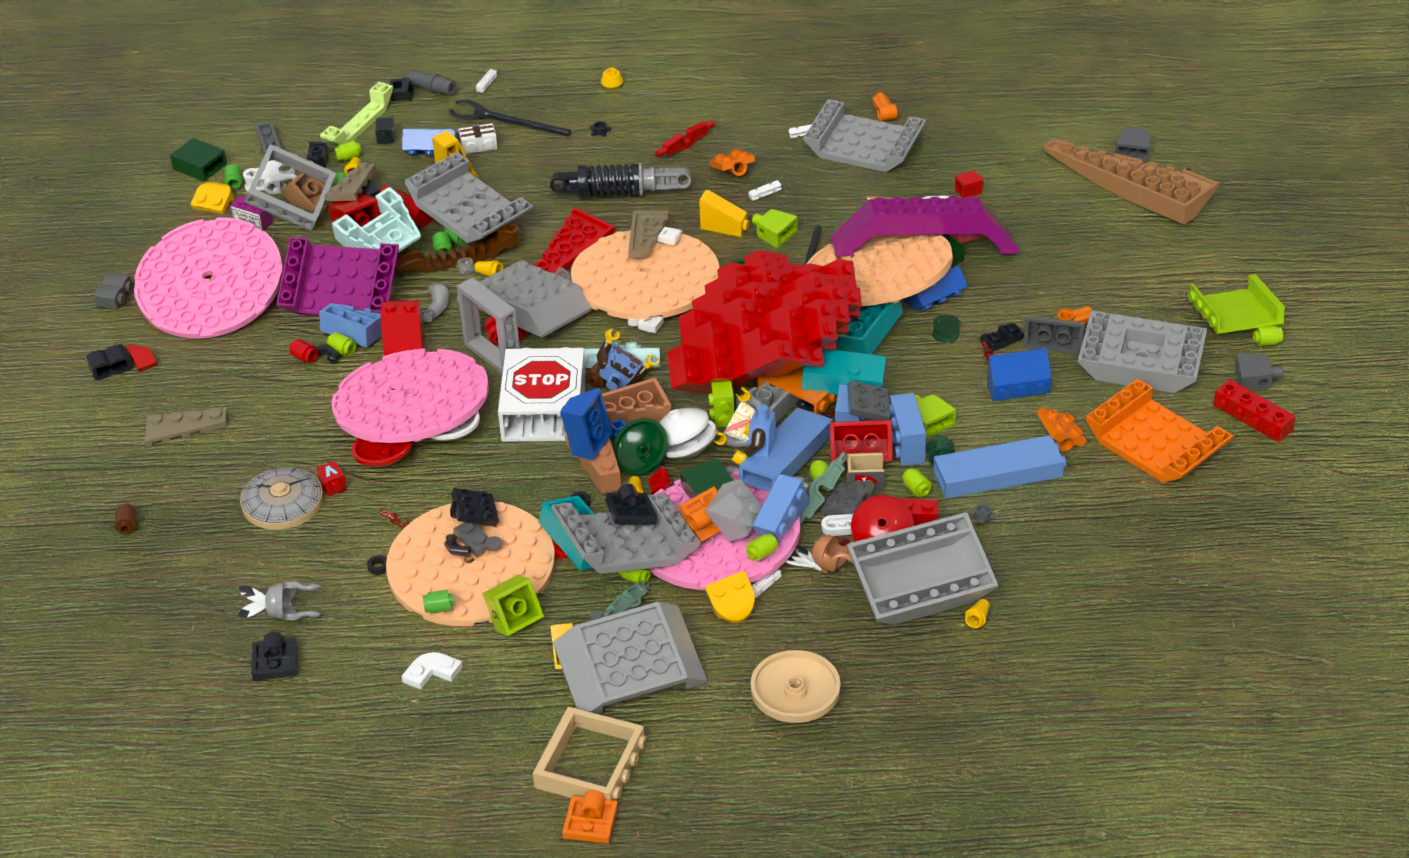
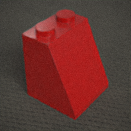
[328,194,379,227]
[380,300,425,356]

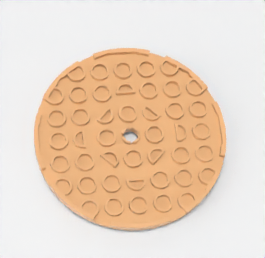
[571,230,719,320]
[807,234,953,306]
[386,501,555,626]

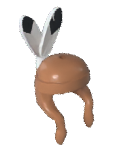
[786,534,853,574]

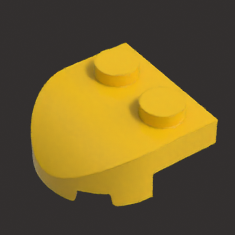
[190,182,234,214]
[705,571,755,623]

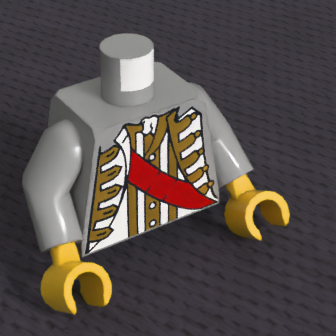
[713,387,763,448]

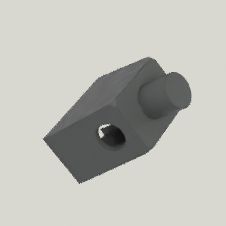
[1115,126,1151,162]
[1235,353,1283,391]

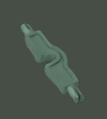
[799,452,849,526]
[604,581,650,617]

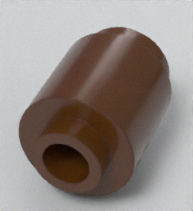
[586,362,606,388]
[115,504,136,534]

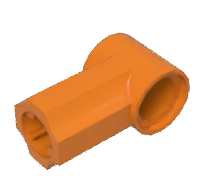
[873,92,898,122]
[1057,306,1092,324]

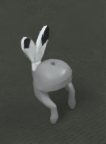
[238,581,321,621]

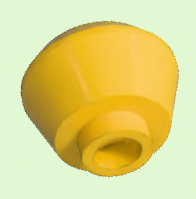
[601,67,623,89]

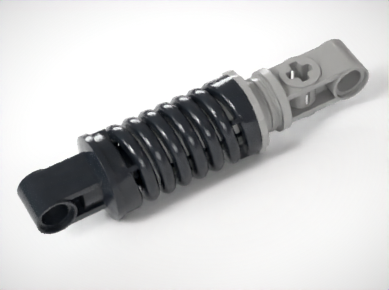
[550,163,691,199]

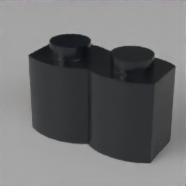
[86,344,132,380]

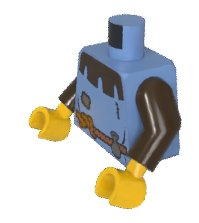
[597,329,659,390]
[731,404,776,465]

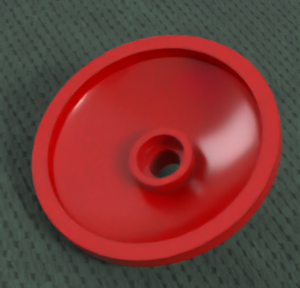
[351,438,412,467]
[851,495,914,542]

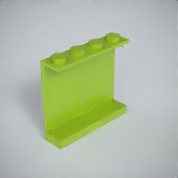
[1188,274,1285,334]

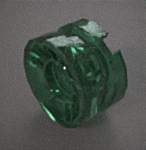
[933,314,960,343]
[926,436,956,465]

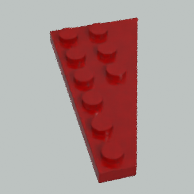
[534,207,615,276]

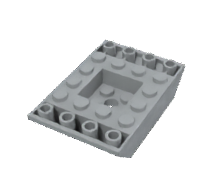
[1078,311,1207,393]

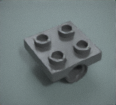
[847,380,890,420]
[821,481,875,516]

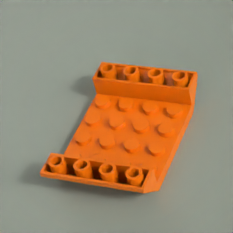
[1086,378,1233,483]

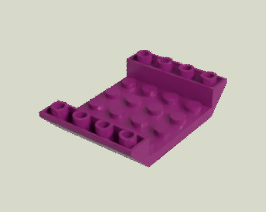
[276,237,399,317]

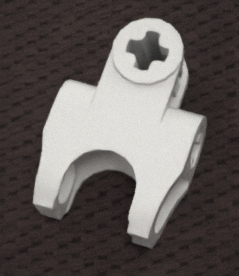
[243,160,297,194]

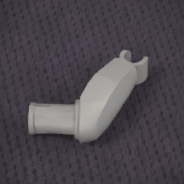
[422,283,449,324]

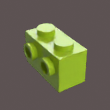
[708,381,734,428]

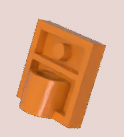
[709,149,755,176]
[1037,407,1087,451]
[678,486,720,542]
[562,790,618,844]

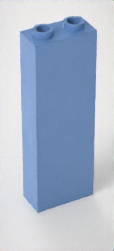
[739,408,833,493]
[933,435,1066,499]

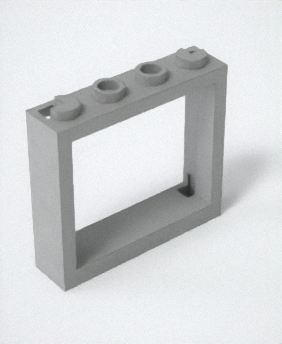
[244,144,336,231]
[457,277,520,374]

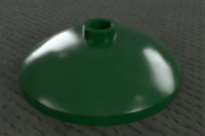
[612,418,669,476]

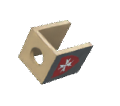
[847,453,885,491]

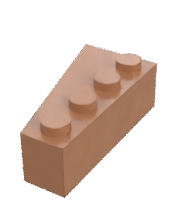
[602,377,671,426]
[564,426,621,493]

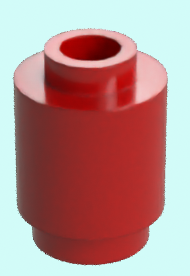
[289,339,318,363]

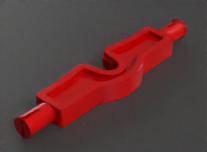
[655,120,715,158]

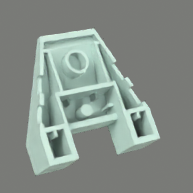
[332,187,421,252]

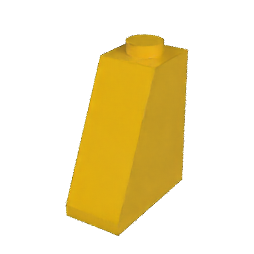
[699,190,749,237]

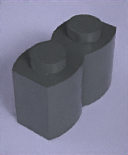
[94,273,134,309]

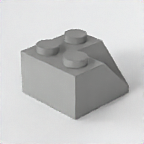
[705,478,762,542]

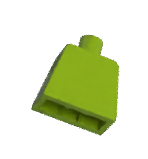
[752,209,798,248]
[914,395,956,438]

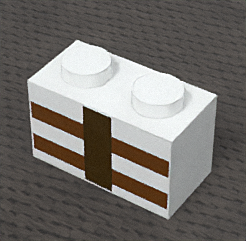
[459,123,497,154]

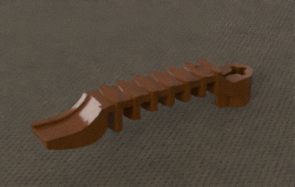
[396,223,519,273]

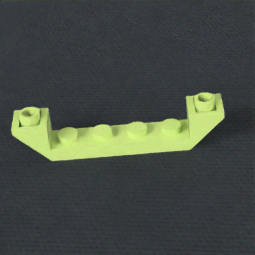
[320,82,393,145]

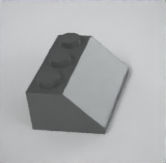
[1023,316,1085,354]

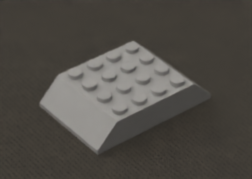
[457,261,592,338]
[847,512,999,625]

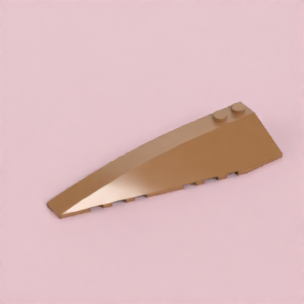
[1042,139,1219,225]

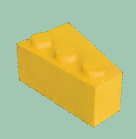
[432,131,478,178]

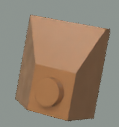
[280,172,331,211]

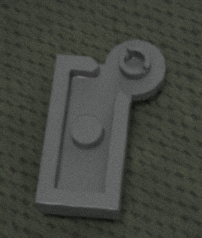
[453,522,502,557]

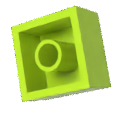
[482,574,544,636]

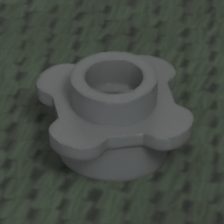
[970,503,995,524]

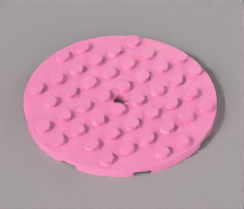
[134,217,283,338]
[332,349,489,443]
[649,472,801,590]

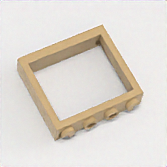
[533,707,647,801]

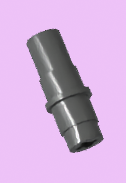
[408,70,457,95]

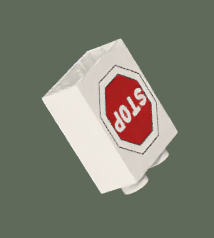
[498,347,586,441]

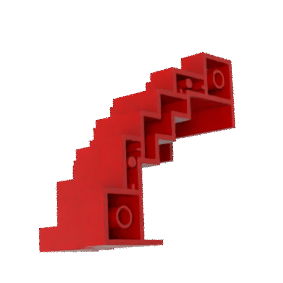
[667,250,862,394]

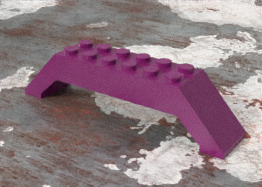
[830,196,1019,256]

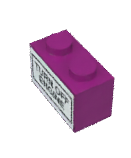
[230,195,273,231]

